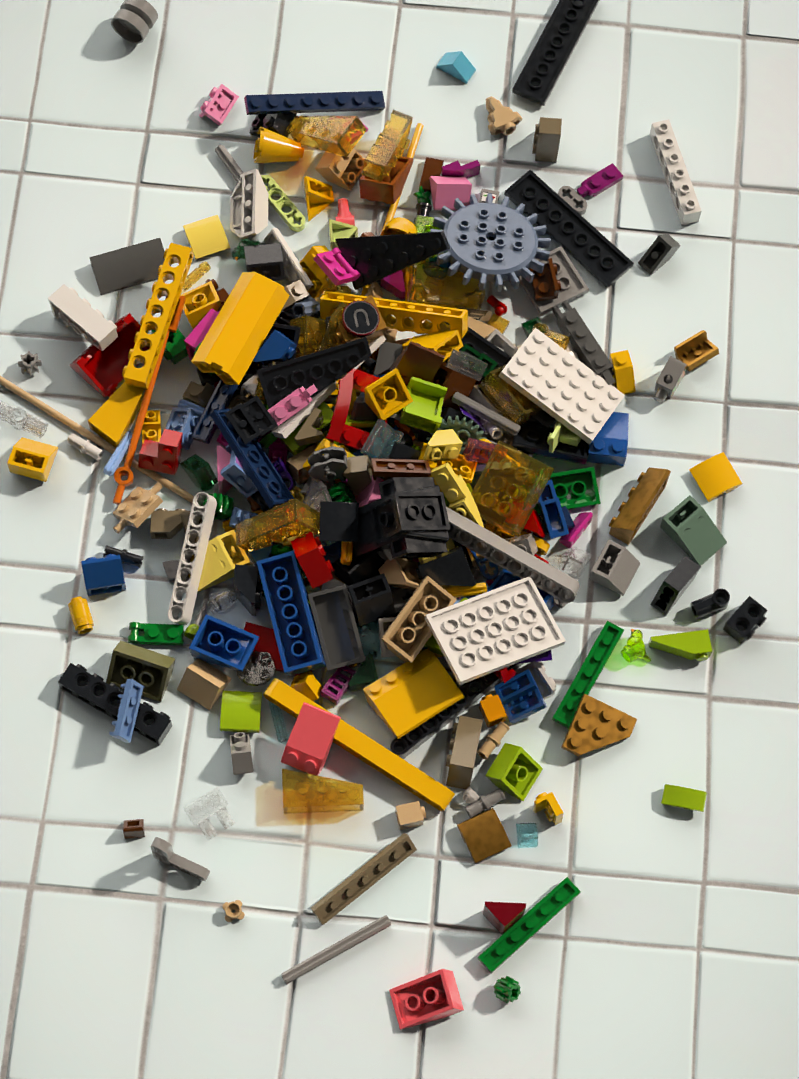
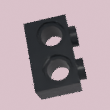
[723,596,768,644]

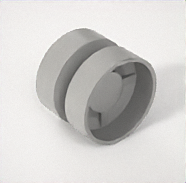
[111,0,158,44]

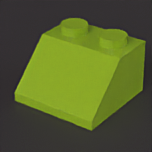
[485,743,543,801]

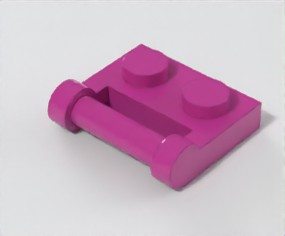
[313,247,360,286]

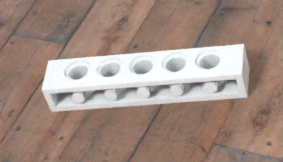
[650,119,702,226]

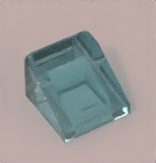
[516,823,538,848]

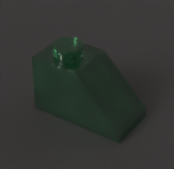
[180,454,218,492]

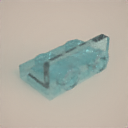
[360,419,404,461]

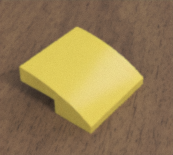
[183,215,230,260]

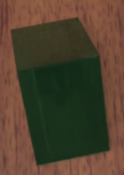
[348,652,378,692]

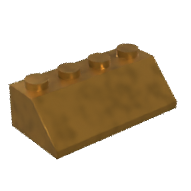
[609,467,671,545]

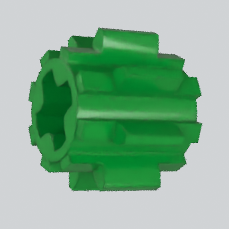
[494,976,521,1004]

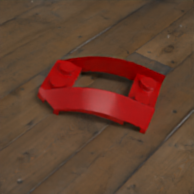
[326,369,389,457]

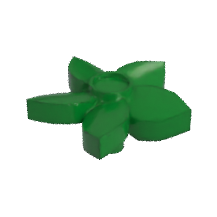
[414,186,431,205]

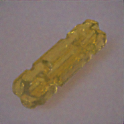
[183,261,211,290]

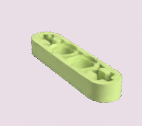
[261,175,305,232]

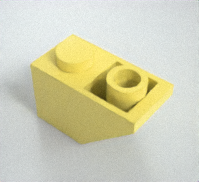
[423,429,463,461]

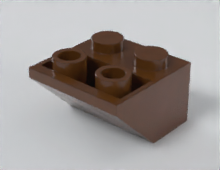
[431,362,477,412]

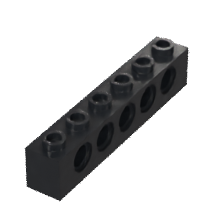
[58,663,172,745]

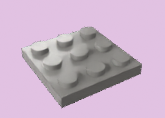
[518,246,589,315]

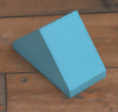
[436,51,476,84]

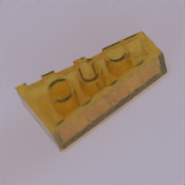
[361,109,413,182]
[287,116,367,157]
[236,498,320,552]

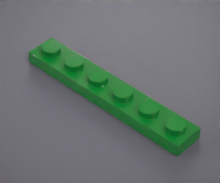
[552,621,624,729]
[477,877,581,974]

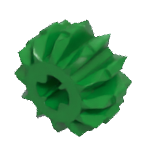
[327,482,357,503]
[203,493,234,520]

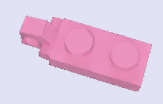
[267,384,318,426]

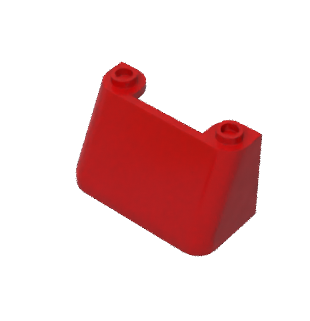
[69,313,150,398]

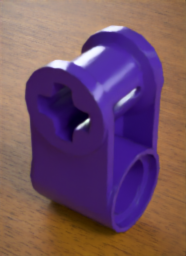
[272,457,296,491]

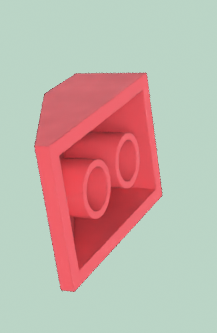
[281,702,341,777]
[389,969,464,1030]

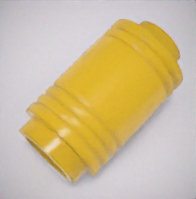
[68,596,94,634]

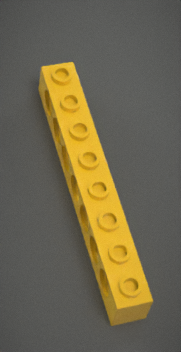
[122,243,194,389]
[320,291,468,338]

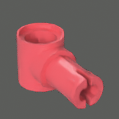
[335,198,355,226]

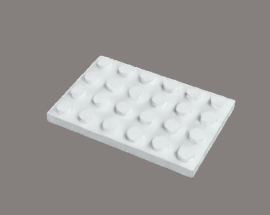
[499,328,625,445]
[425,576,566,685]

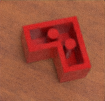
[138,429,183,475]
[291,531,334,589]

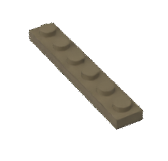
[311,833,417,925]

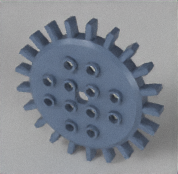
[430,193,551,292]

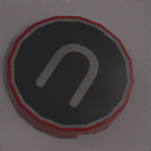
[342,300,380,338]

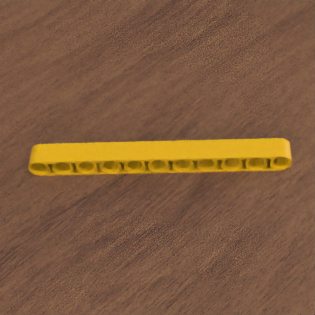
[263,678,455,812]

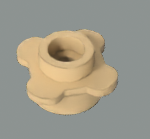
[223,900,245,922]

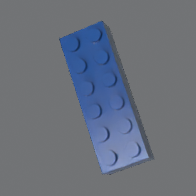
[256,551,326,677]

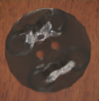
[236,651,275,686]

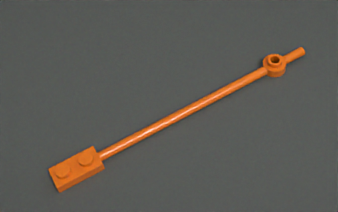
[113,296,186,505]

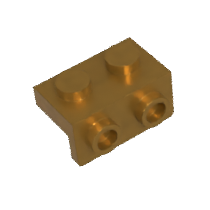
[674,330,719,372]

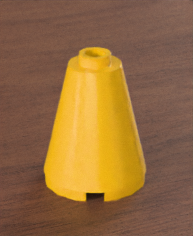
[253,127,304,163]

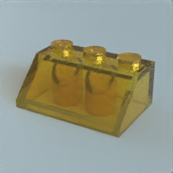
[478,364,542,425]

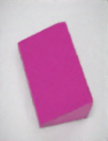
[559,512,593,549]

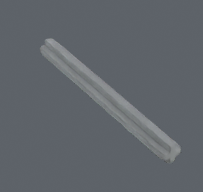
[281,915,391,984]

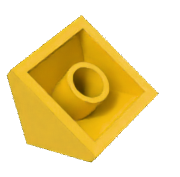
[365,368,413,421]

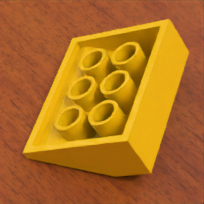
[363,648,464,739]

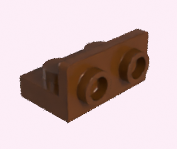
[529,258,561,302]

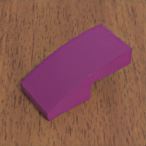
[441,160,481,178]

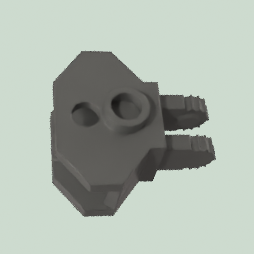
[308,446,348,485]

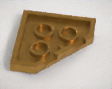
[561,694,637,756]

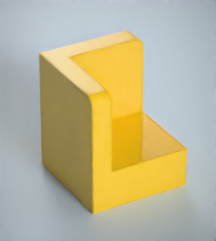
[290,671,322,701]

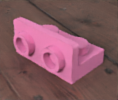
[199,84,239,126]

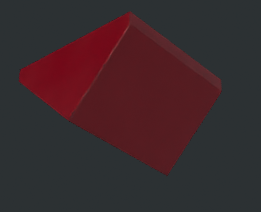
[483,901,526,935]

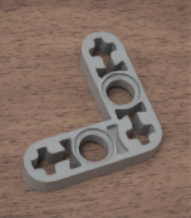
[150,837,210,881]

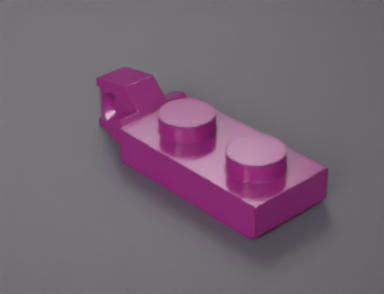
[577,163,623,198]

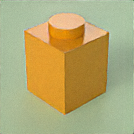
[479,694,507,728]

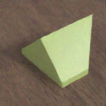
[329,219,358,250]

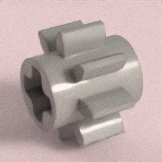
[18,351,42,376]

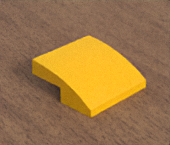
[689,452,743,502]

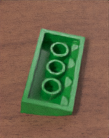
[521,467,601,514]

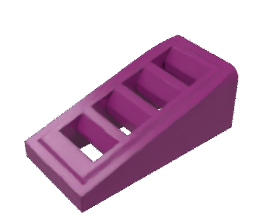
[320,666,358,705]

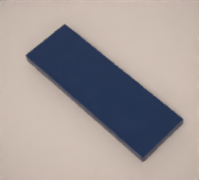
[210,409,296,508]

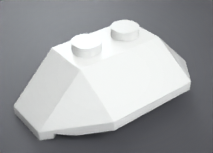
[230,169,269,239]

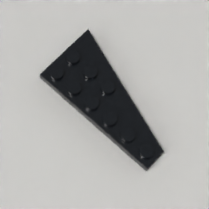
[335,231,450,290]
[257,337,372,421]

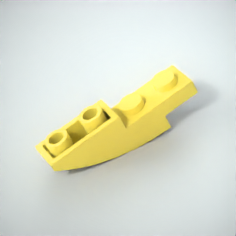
[431,463,484,528]

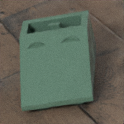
[660,495,727,566]

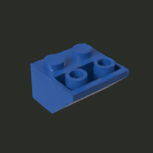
[81,554,126,596]

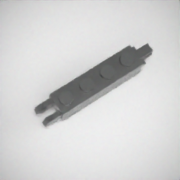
[551,300,615,386]

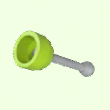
[184,596,211,640]

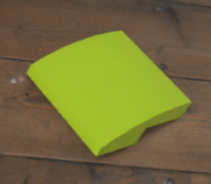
[220,690,262,733]

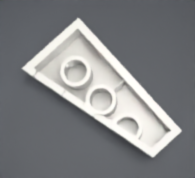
[48,284,118,351]

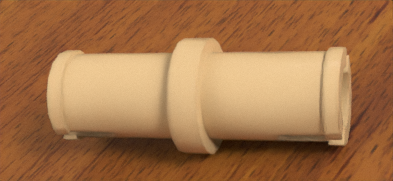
[477,721,510,760]

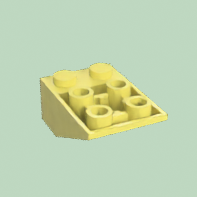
[188,529,250,592]

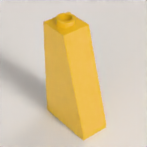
[88,382,145,448]

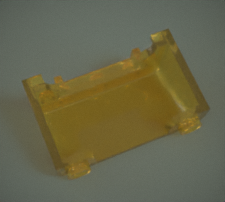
[407,259,486,310]

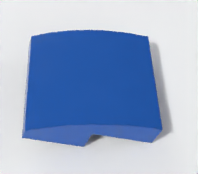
[494,669,547,725]

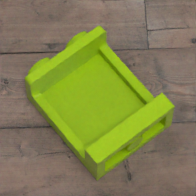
[399,377,447,434]

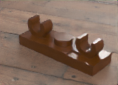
[370,458,431,481]

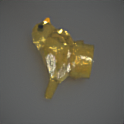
[320,277,352,297]

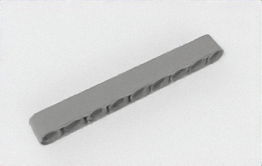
[446,507,580,603]

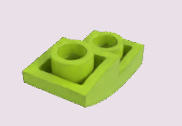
[661,784,707,812]

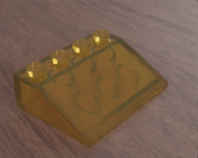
[471,440,554,537]

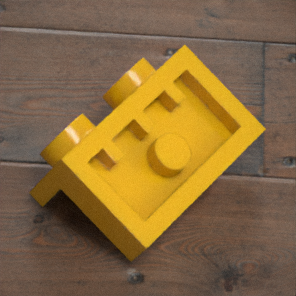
[533,792,563,825]

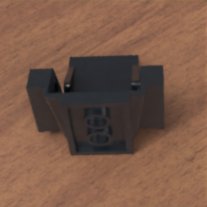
[352,477,450,558]

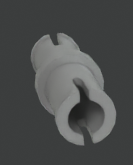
[465,788,506,818]

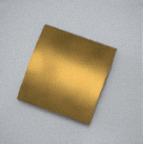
[457,808,511,863]

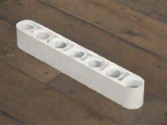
[168,492,217,625]

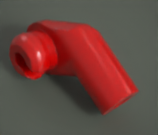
[486,295,507,316]

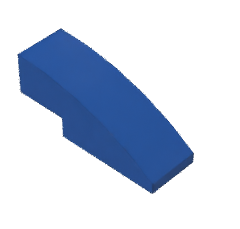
[532,480,569,539]

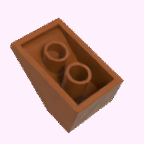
[359,153,413,204]

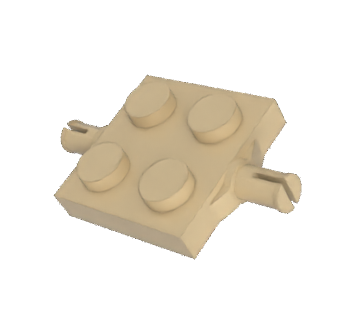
[113,482,163,534]

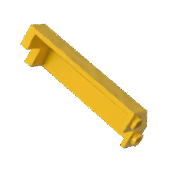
[191,272,290,385]

